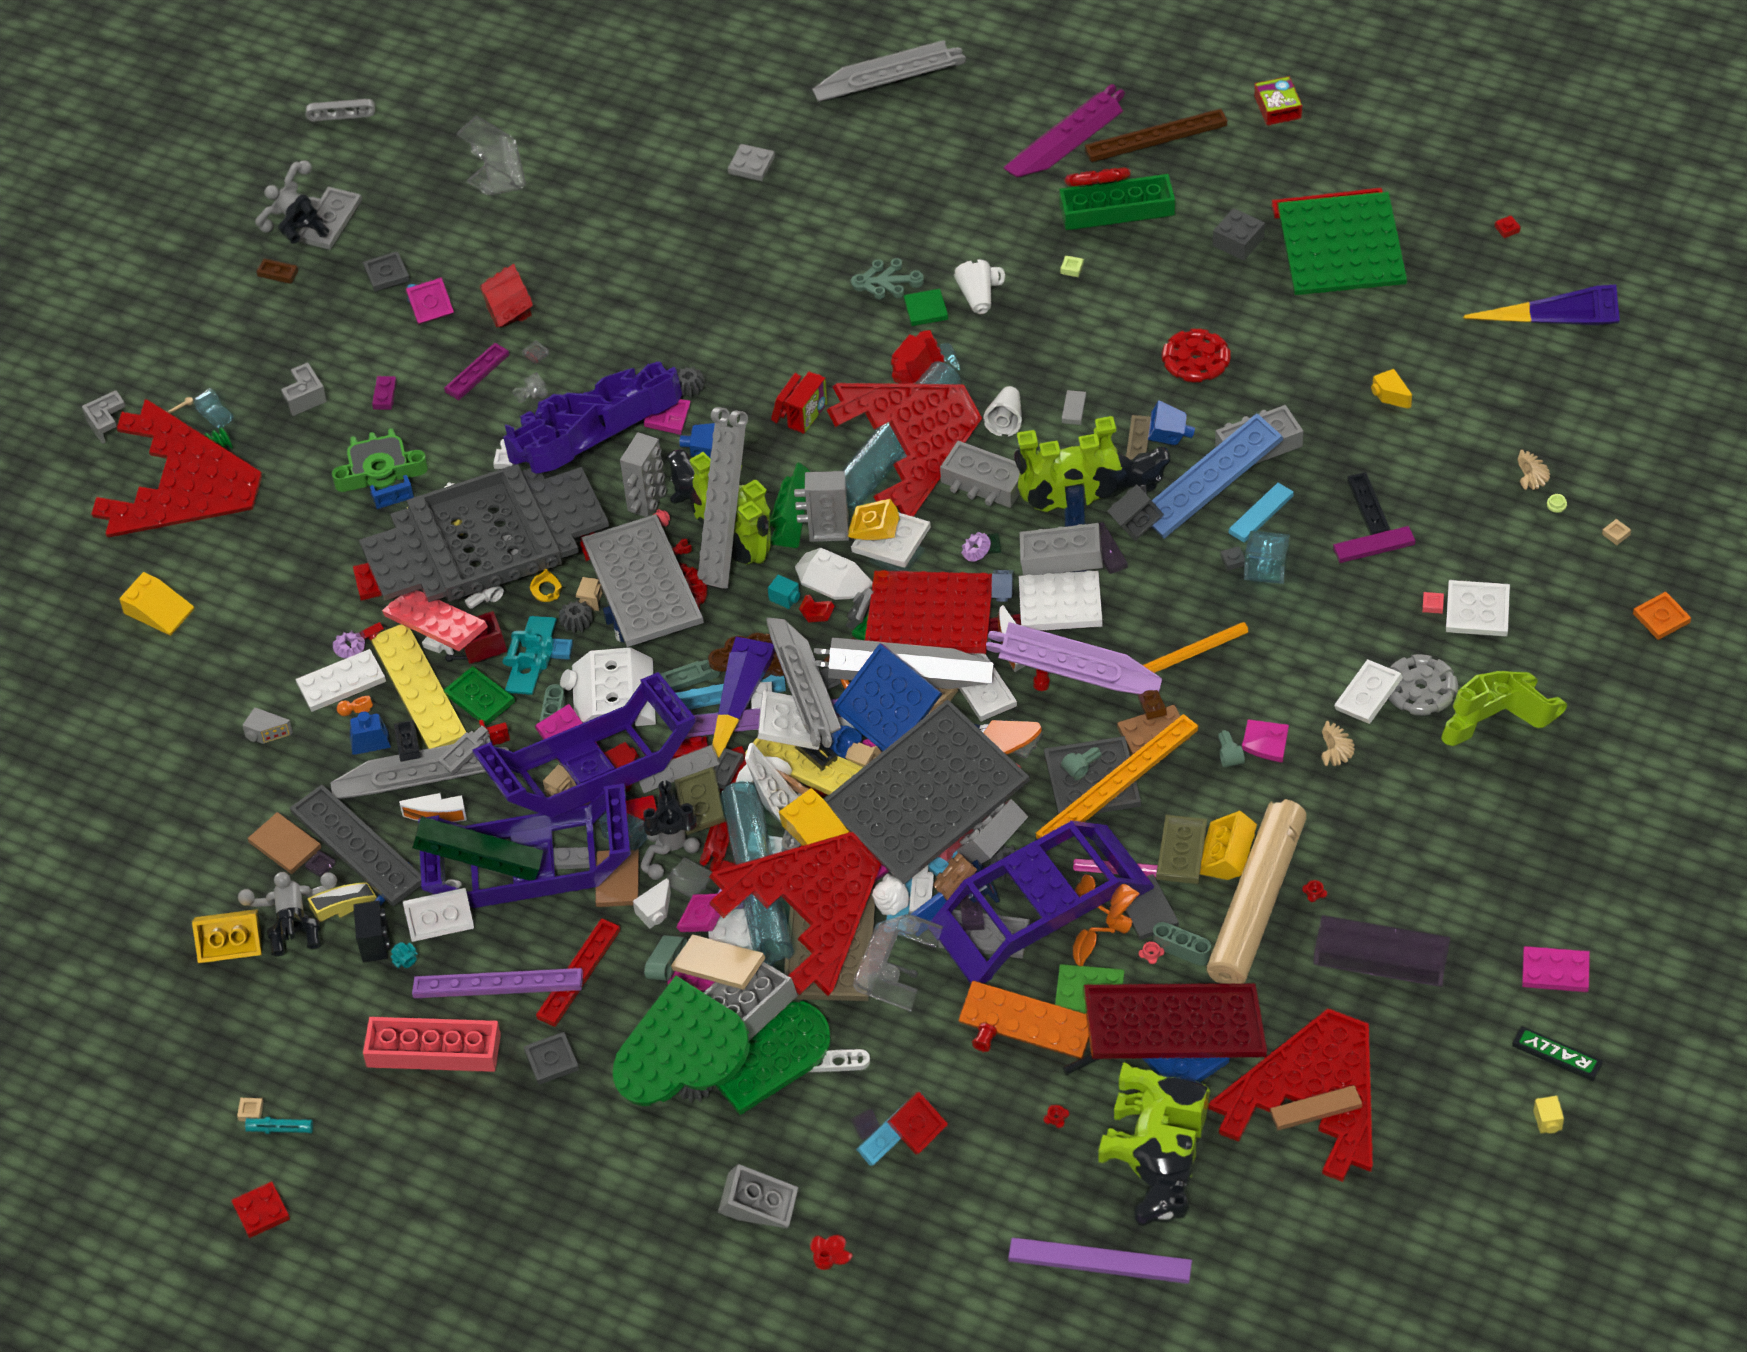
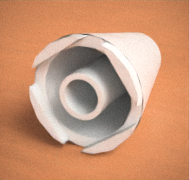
[954,260,991,314]
[984,386,1022,436]

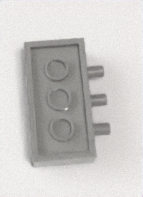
[1215,405,1303,464]
[620,432,667,517]
[940,441,1020,508]
[794,471,849,542]
[1020,523,1103,576]

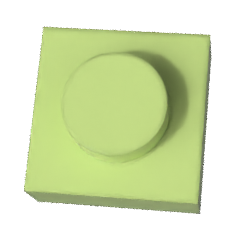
[1061,256,1084,277]

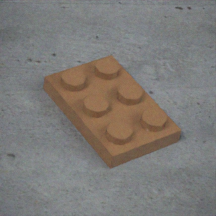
[1117,705,1190,756]

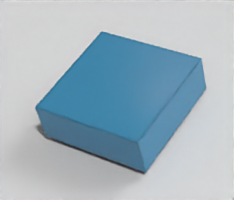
[550,639,573,659]

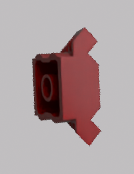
[480,264,533,327]
[891,330,947,384]

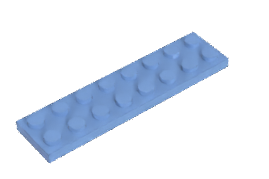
[1152,414,1283,539]

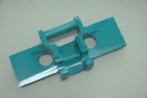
[502,616,557,695]

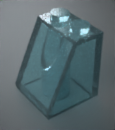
[1244,531,1290,584]

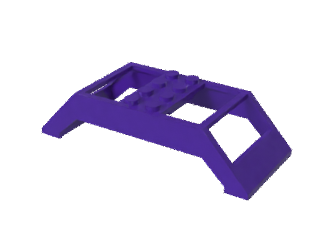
[472,672,696,818]
[418,783,631,908]
[929,821,1154,984]

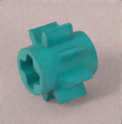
[390,942,418,968]

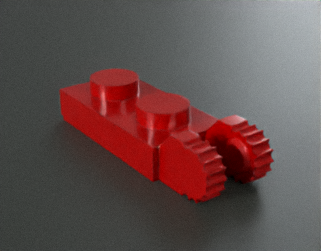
[699,821,734,872]

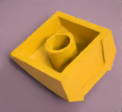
[847,499,900,540]

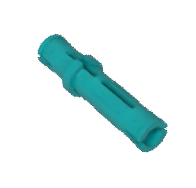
[245,1117,313,1134]

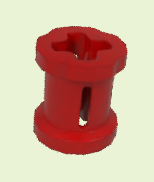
[972,1023,997,1052]

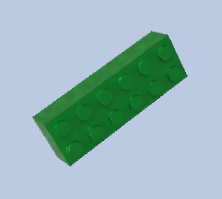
[1059,174,1175,230]

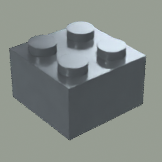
[1213,208,1265,261]
[1108,485,1164,541]

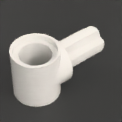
[465,585,504,608]

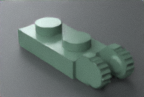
[660,660,720,691]

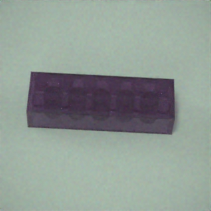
[1313,915,1451,987]

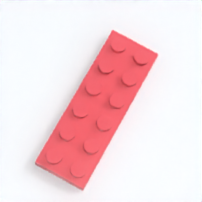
[382,590,488,651]

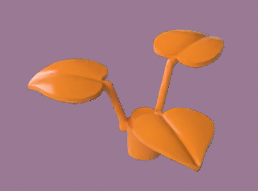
[1073,874,1140,966]

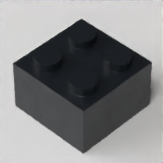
[353,900,391,963]

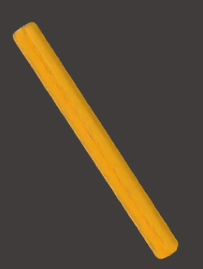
[1143,622,1248,673]

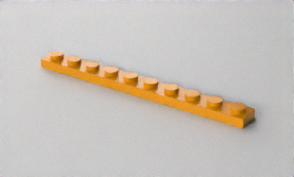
[1036,714,1198,850]

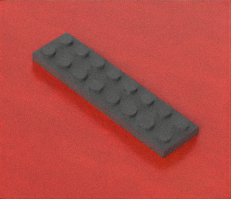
[290,785,421,907]

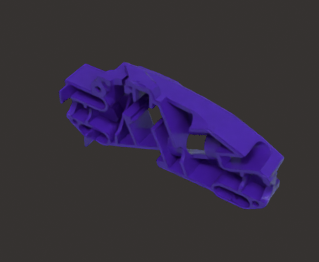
[503,361,682,474]

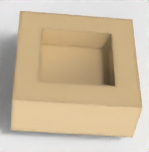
[1602,519,1631,545]
[237,1098,263,1121]

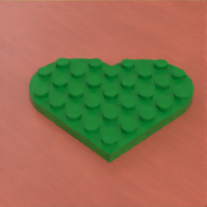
[613,976,750,1106]
[715,1001,830,1115]

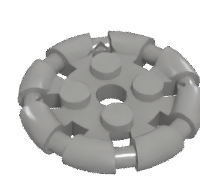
[1388,654,1458,716]

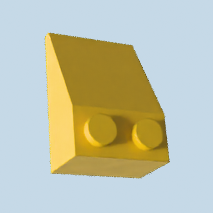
[119,572,195,636]
[779,788,849,846]

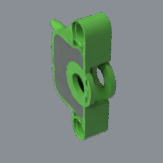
[332,428,428,492]

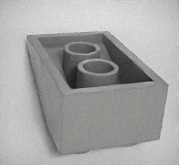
[718,1164,798,1228]

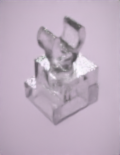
[513,372,548,403]

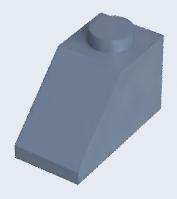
[992,570,1014,602]

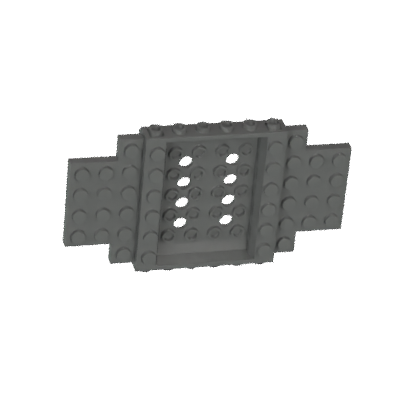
[359,464,609,602]

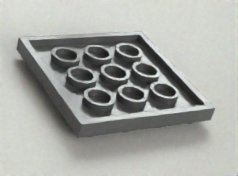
[1044,736,1141,814]

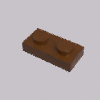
[256,259,298,284]
[1138,690,1167,720]

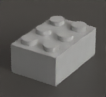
[956,799,1028,864]

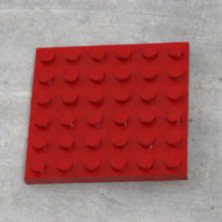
[865,570,992,654]

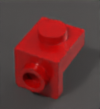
[799,595,835,622]
[479,720,510,745]

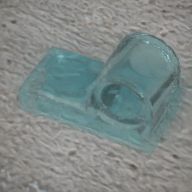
[194,388,234,429]

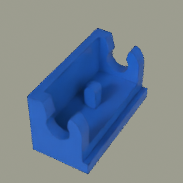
[369,475,414,509]

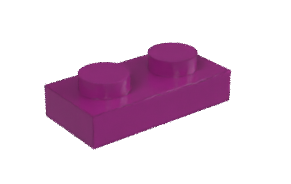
[372,376,397,410]

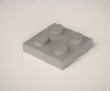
[728,144,775,181]

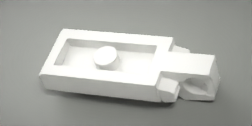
[909,865,934,914]

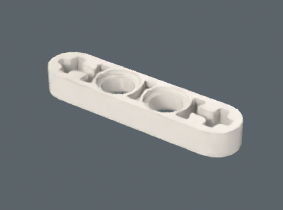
[809,1049,870,1072]

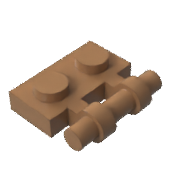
[933,852,977,900]

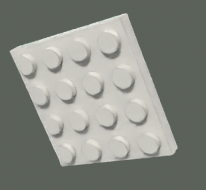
[1019,571,1102,630]

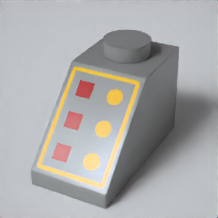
[242,707,293,744]

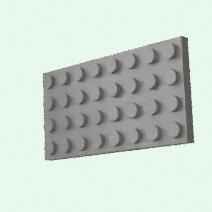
[581,514,704,647]

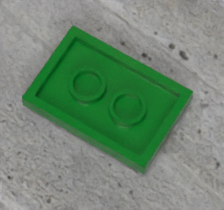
[443,666,515,726]

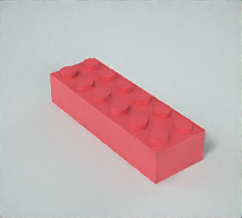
[363,1017,501,1072]

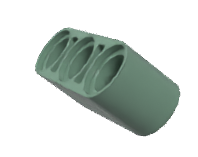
[540,684,566,739]
[1153,922,1211,966]
[644,935,687,981]

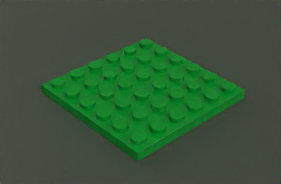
[1278,192,1407,295]

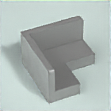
[281,363,327,416]
[82,390,126,444]

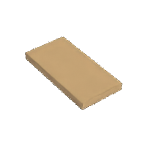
[671,935,765,990]

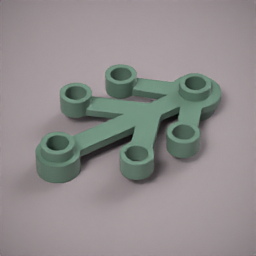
[851,258,924,299]

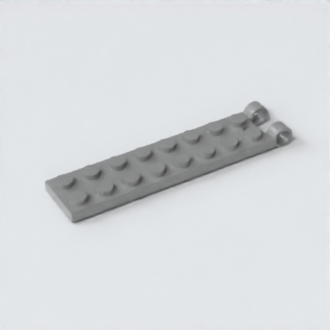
[697,407,748,588]

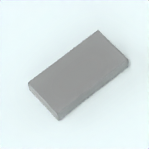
[1062,390,1086,425]

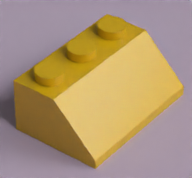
[1200,811,1257,880]
[192,909,262,963]

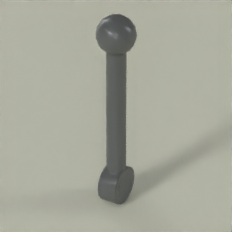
[876,957,918,978]

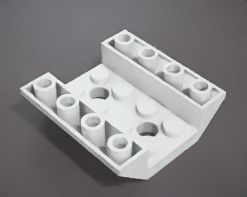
[572,647,656,726]

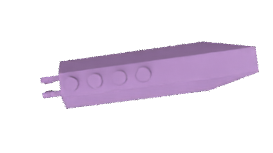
[986,622,1162,694]

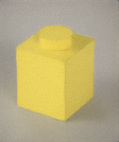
[1533,1096,1564,1133]

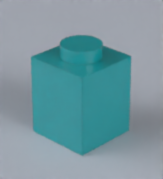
[768,575,800,609]

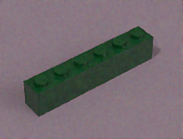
[412,817,543,881]

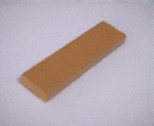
[1270,1086,1362,1131]

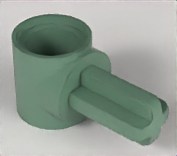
[1218,730,1245,768]
[1061,747,1102,780]

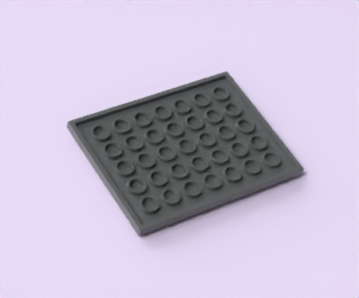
[824,699,1030,884]

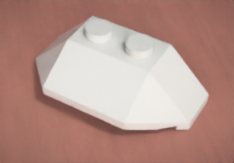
[795,548,873,600]

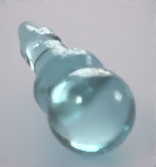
[940,343,960,370]

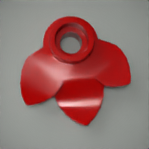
[810,1235,853,1270]

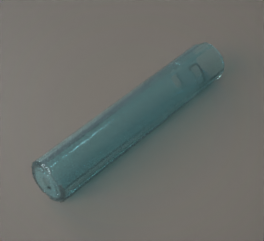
[842,361,961,512]
[721,781,794,966]

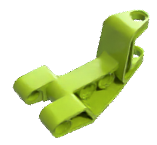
[1441,671,1567,746]

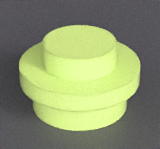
[1547,494,1567,513]

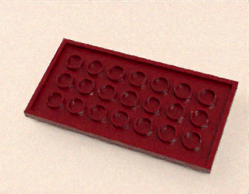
[1083,983,1267,1059]

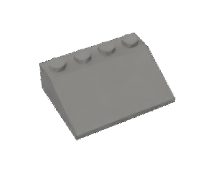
[704,962,798,1040]

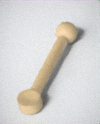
[167,397,193,414]

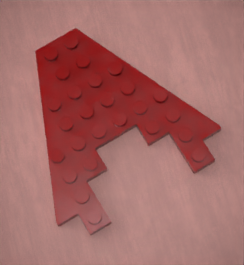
[826,383,982,517]
[91,399,262,537]
[709,832,881,996]
[1208,1009,1373,1182]

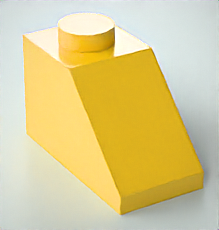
[1371,369,1412,409]

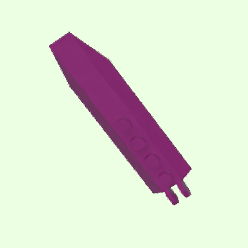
[1003,84,1125,177]

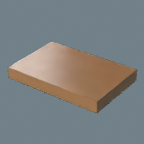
[248,812,321,874]
[596,849,639,907]

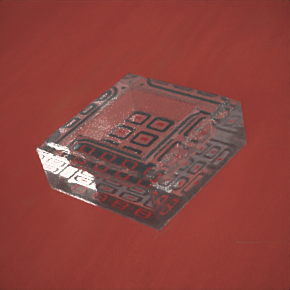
[522,341,549,364]

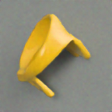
[530,569,562,602]

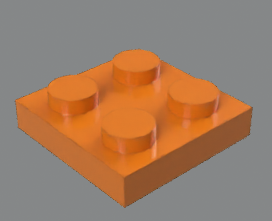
[1633,592,1691,640]

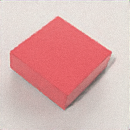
[1422,592,1444,614]

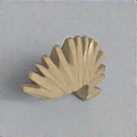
[1518,449,1550,490]
[1321,721,1355,766]

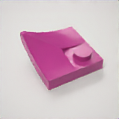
[644,399,690,435]
[1242,719,1289,762]

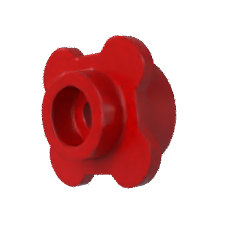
[1302,880,1327,902]
[1044,1105,1069,1128]

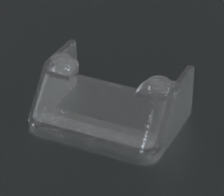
[457,115,526,195]
[853,914,943,1011]

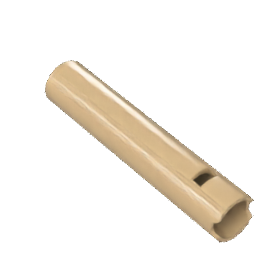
[1207,799,1307,984]

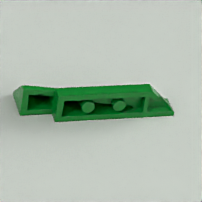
[770,462,810,548]

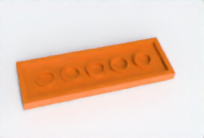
[958,981,1089,1059]

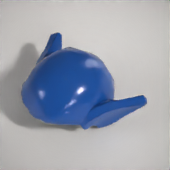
[829,725,862,760]

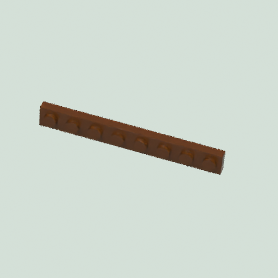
[1085,109,1228,162]

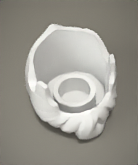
[872,874,910,915]

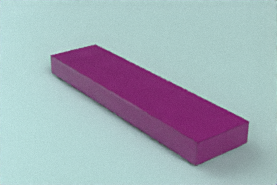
[444,343,509,400]
[1333,526,1415,563]

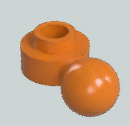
[337,696,373,717]

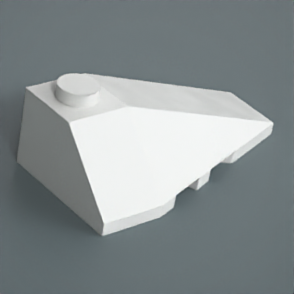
[745,743,799,823]

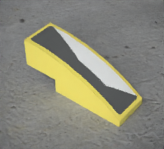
[308,882,377,922]

